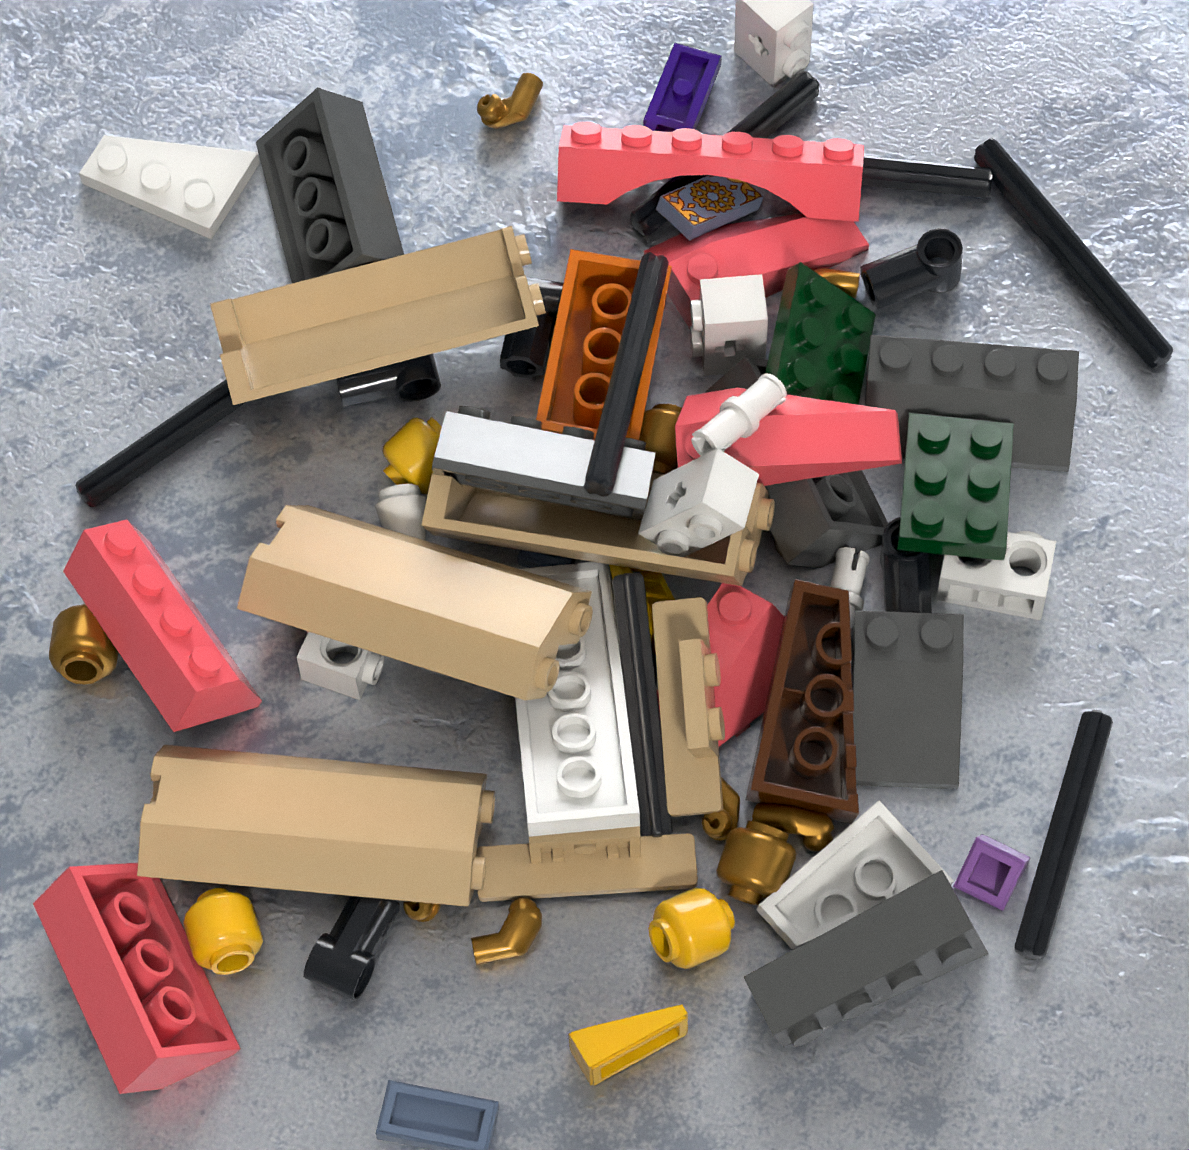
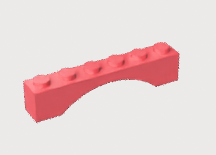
[557,122,864,222]

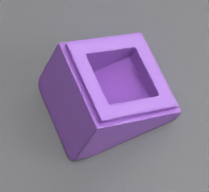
[953,834,1031,911]

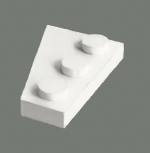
[79,135,260,239]
[756,800,954,950]

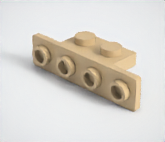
[652,597,725,817]
[477,826,698,902]

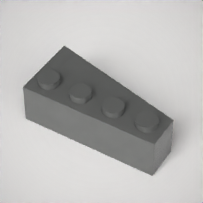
[744,870,989,1047]

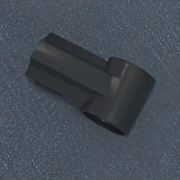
[860,228,963,309]
[500,277,564,379]
[336,354,441,407]
[880,517,932,613]
[304,896,400,1002]

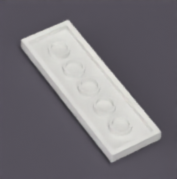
[515,562,640,837]

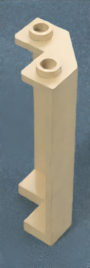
[210,226,546,405]
[421,473,775,586]
[237,505,593,701]
[137,745,495,907]

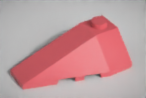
[644,213,869,329]
[675,387,902,486]
[657,583,784,747]

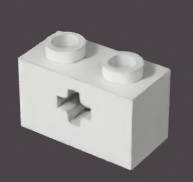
[734,0,814,88]
[690,274,768,376]
[638,448,759,557]

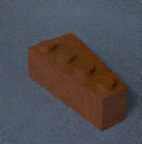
[745,579,859,824]

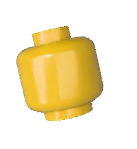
[382,417,442,494]
[183,888,263,975]
[648,888,735,969]

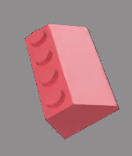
[63,519,262,732]
[33,863,241,1094]

